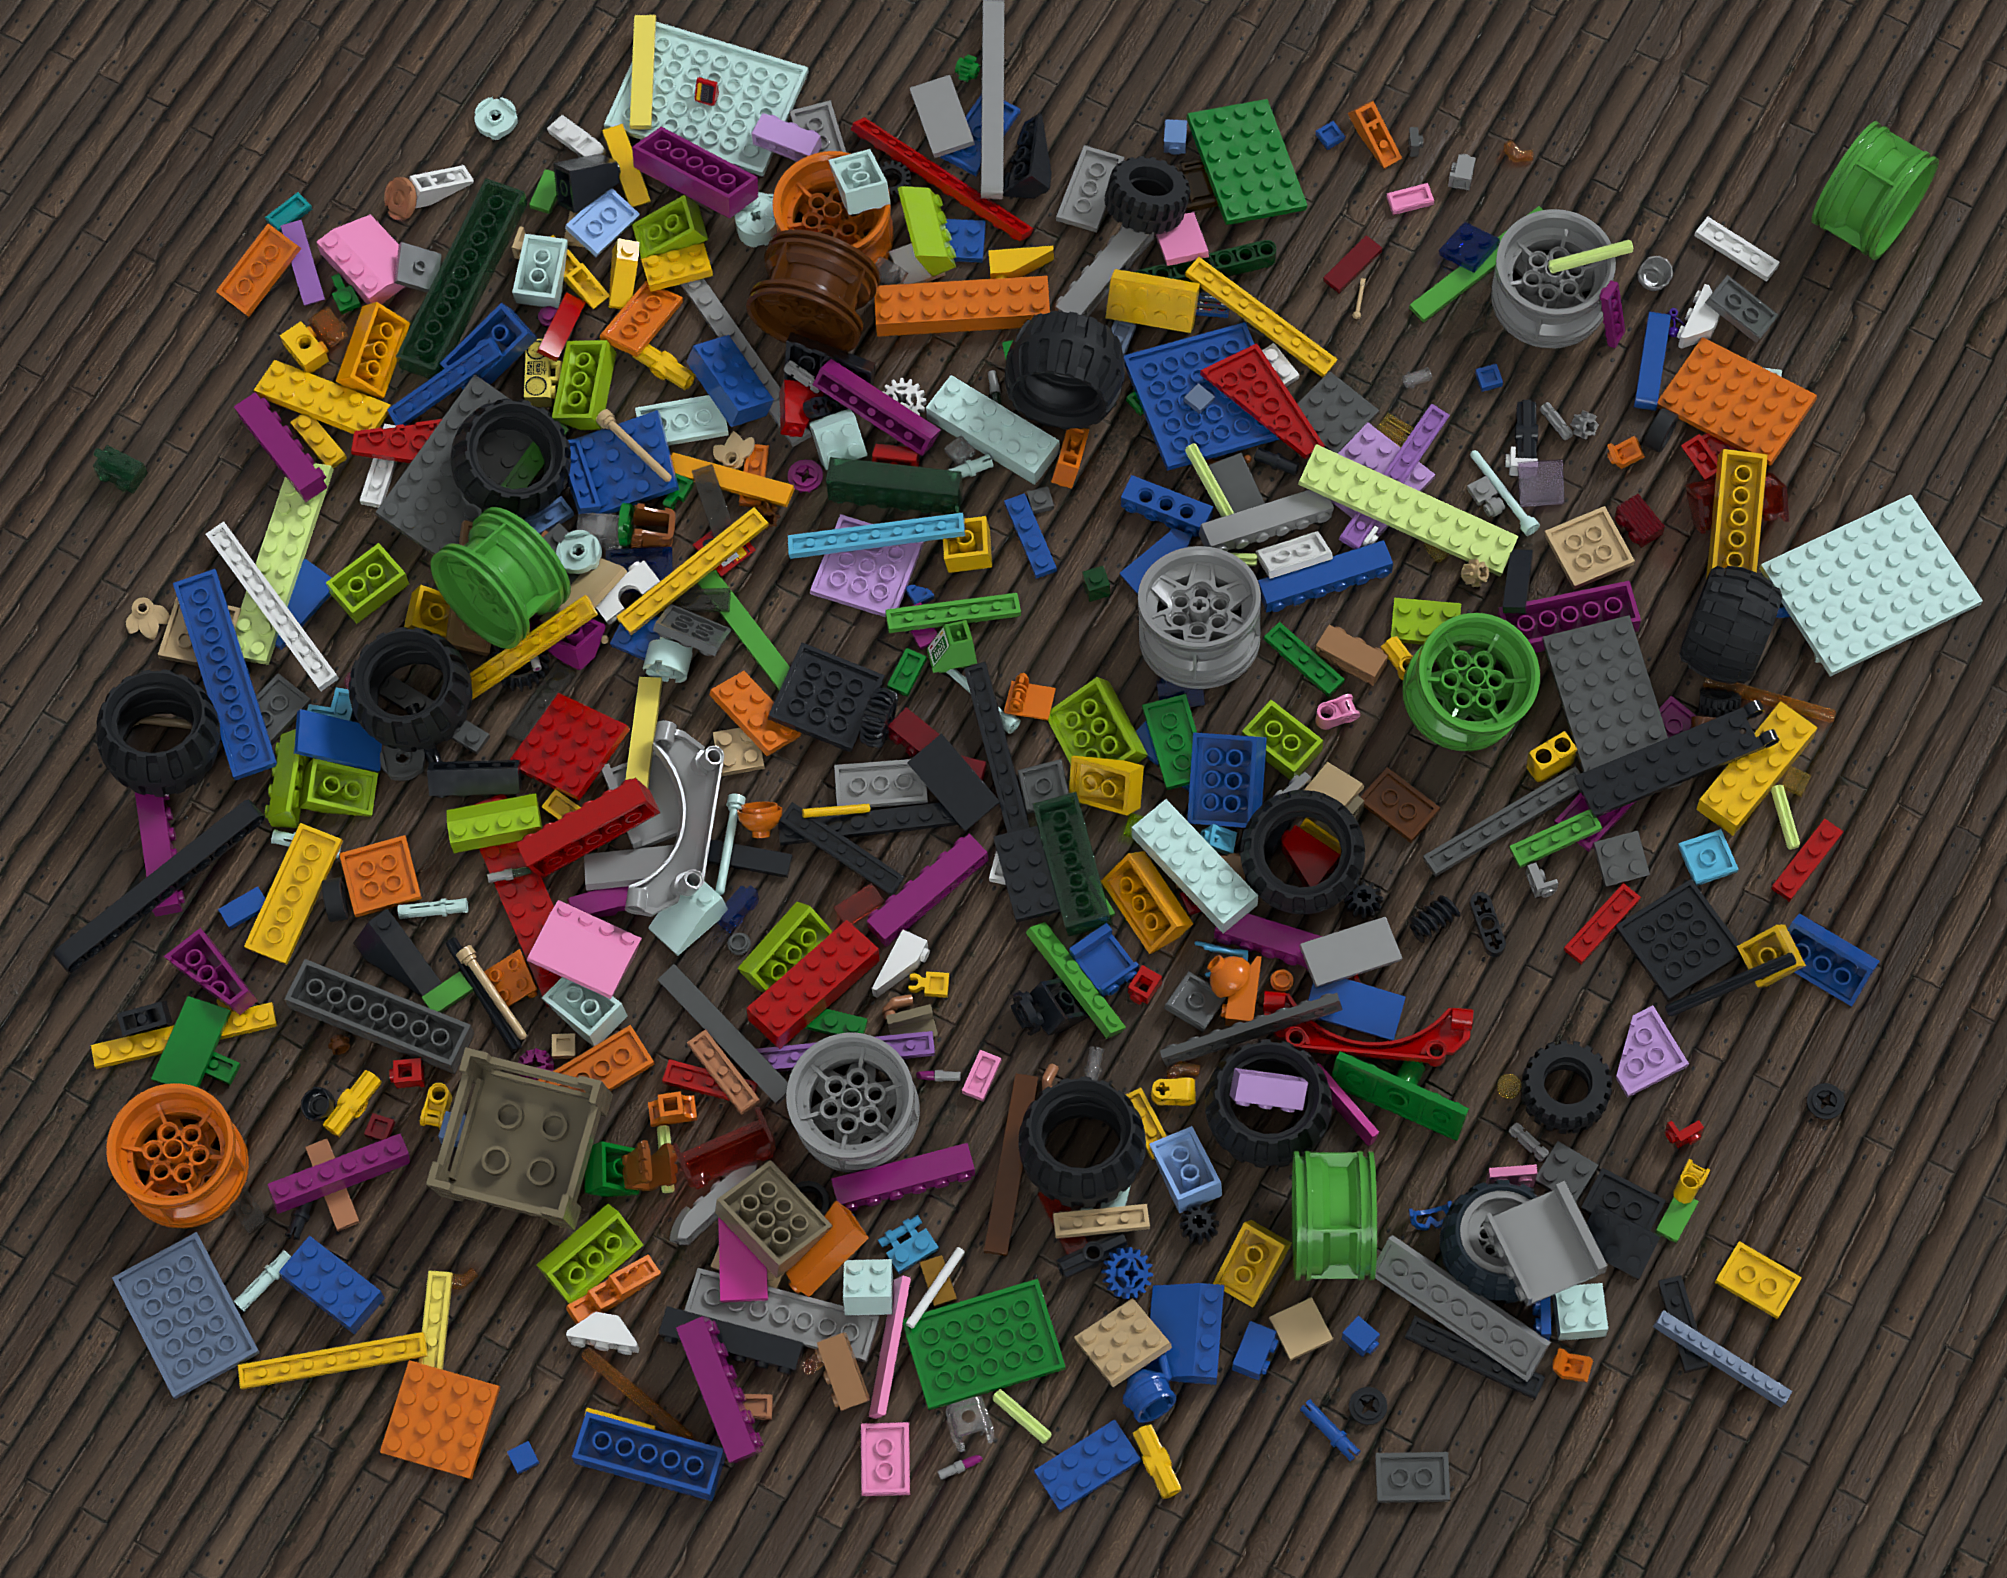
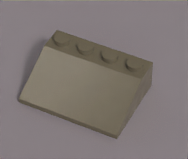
[715,1160,833,1278]

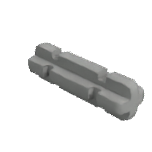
[784,361,821,393]
[1540,402,1573,440]
[1508,1123,1549,1162]

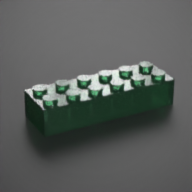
[826,457,963,515]
[1032,792,1113,937]

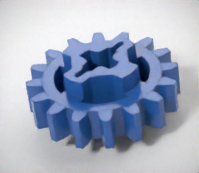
[1101,1247,1153,1299]

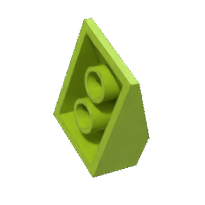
[632,195,708,259]
[299,758,378,817]

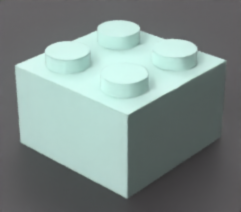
[808,409,867,470]
[843,1259,893,1315]
[1552,1283,1608,1341]

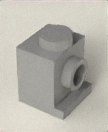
[1448,154,1476,190]

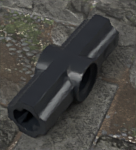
[1515,400,1538,459]
[1056,1232,1128,1279]

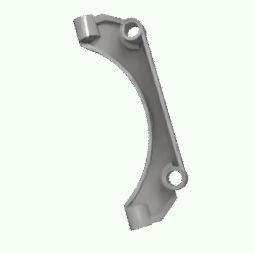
[625,721,724,917]

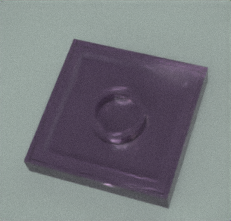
[1517,459,1564,507]

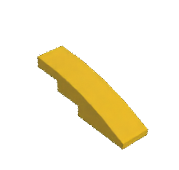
[602,124,651,208]
[550,235,609,309]

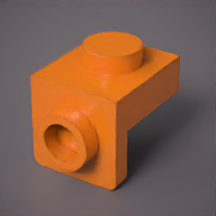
[1607,436,1645,469]
[1552,1348,1593,1383]

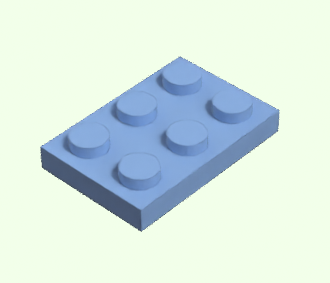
[565,188,640,257]

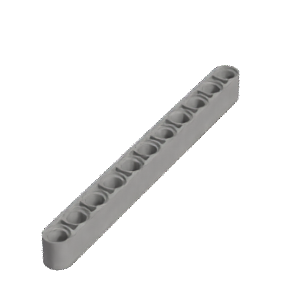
[981,0,1004,199]

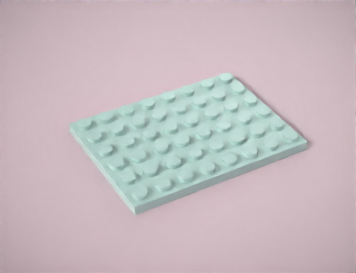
[604,22,809,177]
[1759,494,1983,677]

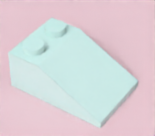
[829,149,891,215]
[512,234,568,309]
[648,880,729,956]
[542,977,628,1047]

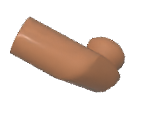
[882,994,913,1020]
[1042,1064,1059,1091]

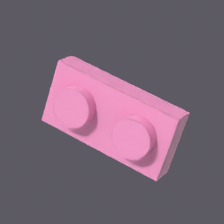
[962,1050,1002,1102]

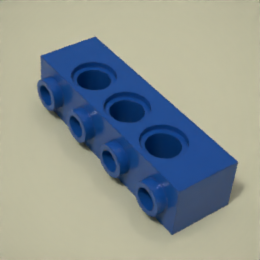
[1121,475,1213,537]

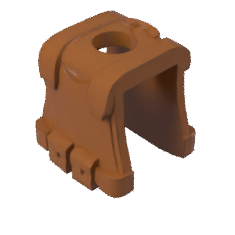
[631,503,675,552]
[622,1140,678,1191]

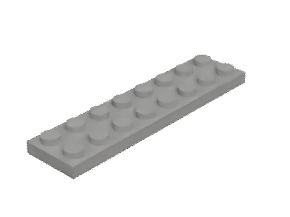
[1375,1235,1551,1381]
[684,1268,880,1363]

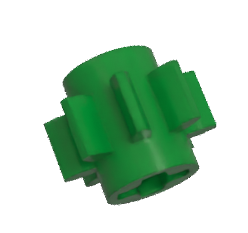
[955,54,981,82]

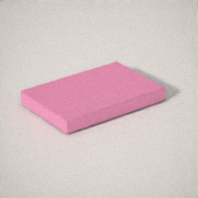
[1155,212,1209,266]
[861,1422,910,1496]

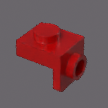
[1665,1120,1704,1148]

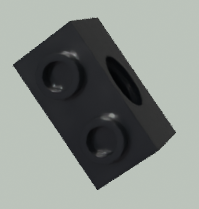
[117,1001,172,1036]

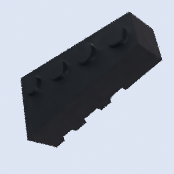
[784,332,876,385]

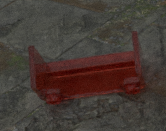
[1686,472,1789,534]
[672,1107,776,1189]

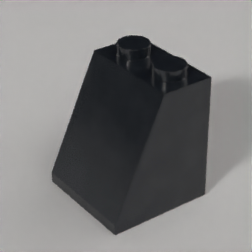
[553,154,621,213]

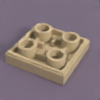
[1304,762,1364,808]
[1269,1297,1333,1361]

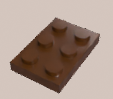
[1361,767,1440,843]

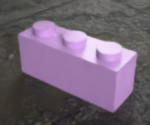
[751,113,822,161]
[1230,1068,1308,1112]

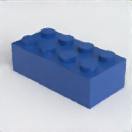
[440,303,538,390]
[686,335,774,427]
[279,1236,385,1335]

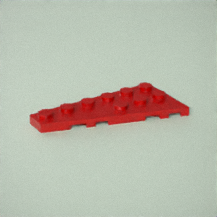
[1200,343,1325,459]
[351,419,442,463]

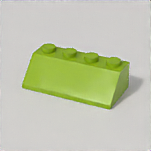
[898,186,956,277]
[552,340,616,430]
[265,729,310,828]
[447,793,542,853]
[737,902,833,993]
[536,1204,643,1304]

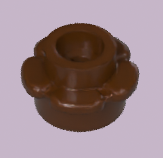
[328,1034,350,1055]

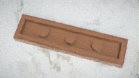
[687,1029,760,1115]
[305,1138,360,1232]

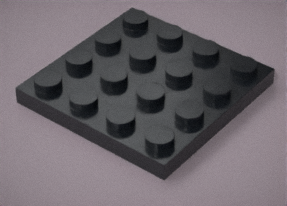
[768,642,885,752]
[1615,879,1741,1001]

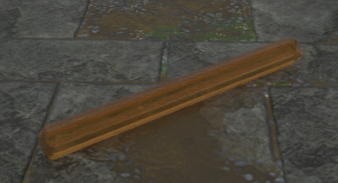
[1703,677,1836,723]
[581,1347,694,1440]

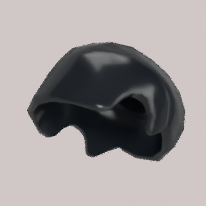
[301,1087,335,1122]

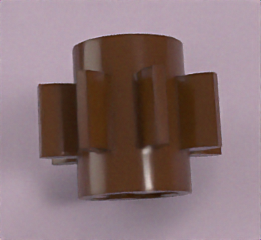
[755,501,781,531]

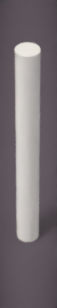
[906,1247,965,1328]

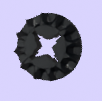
[1806,1083,1845,1121]
[1349,1387,1387,1426]

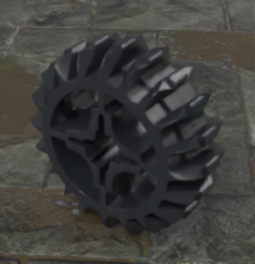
[490,645,550,692]
[860,687,898,748]

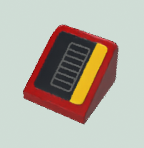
[695,77,719,106]

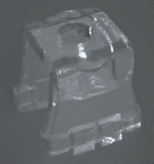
[946,1396,994,1452]

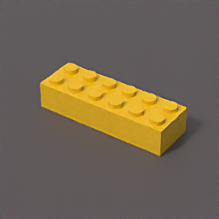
[1706,449,1768,579]
[1696,701,1818,836]

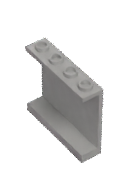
[1483,1181,1607,1306]

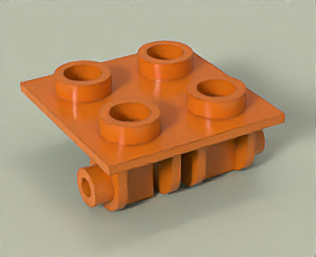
[1004,673,1056,720]
[484,949,538,1007]

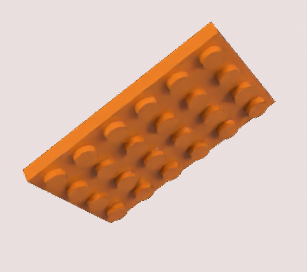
[1657,337,1817,466]

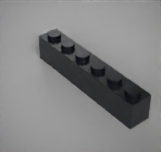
[659,1306,805,1375]

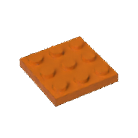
[339,835,422,918]

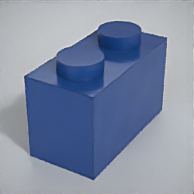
[1232,1321,1279,1380]

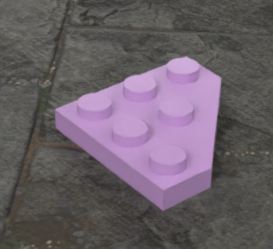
[1616,1005,1689,1098]

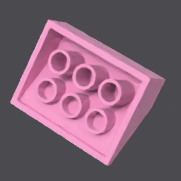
[317,214,406,305]
[527,900,642,999]

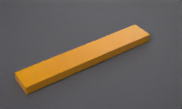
[671,452,795,508]

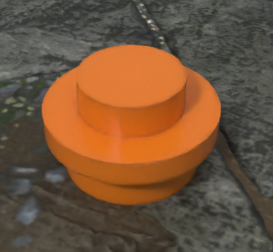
[1270,969,1294,992]

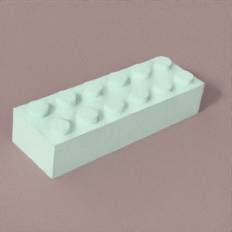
[926,375,1060,485]
[1132,799,1258,933]

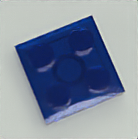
[1439,222,1500,273]

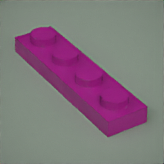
[1599,280,1626,348]

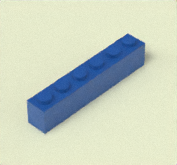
[1258,540,1393,613]

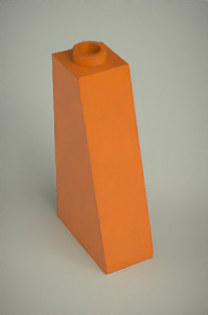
[786,1200,869,1297]

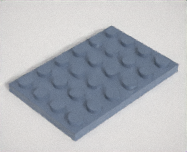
[112,1232,260,1399]

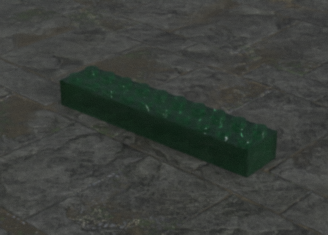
[396,178,528,379]

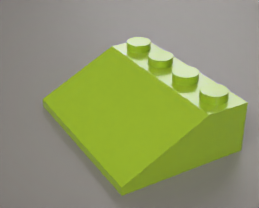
[1048,677,1148,764]

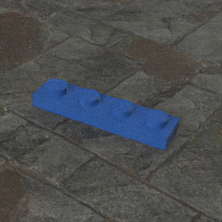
[568,439,601,514]
[1004,493,1057,579]

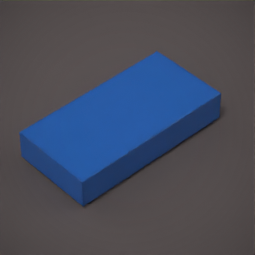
[218,887,265,930]

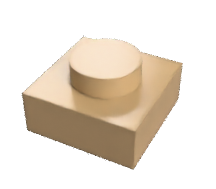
[552,1033,576,1059]

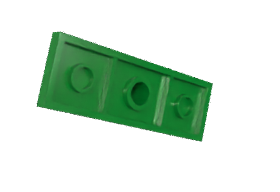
[1331,1051,1469,1141]

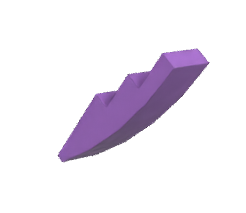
[281,220,325,306]

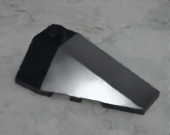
[1003,113,1052,199]
[353,909,442,997]

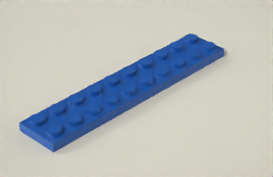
[173,569,277,780]

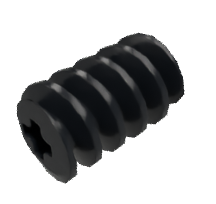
[1408,895,1460,943]

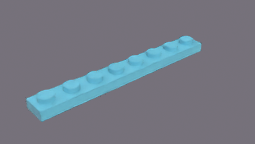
[788,513,965,559]

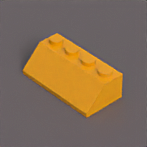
[336,302,410,398]
[1101,851,1193,954]

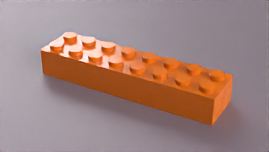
[875,276,1050,337]

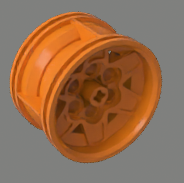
[773,151,894,270]
[106,1083,249,1228]

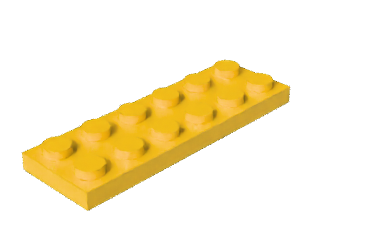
[254,360,391,434]
[244,823,343,965]

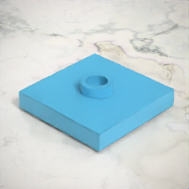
[1678,829,1739,886]

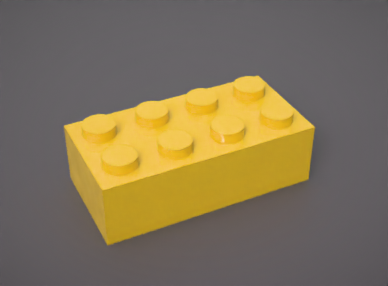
[1105,269,1200,333]

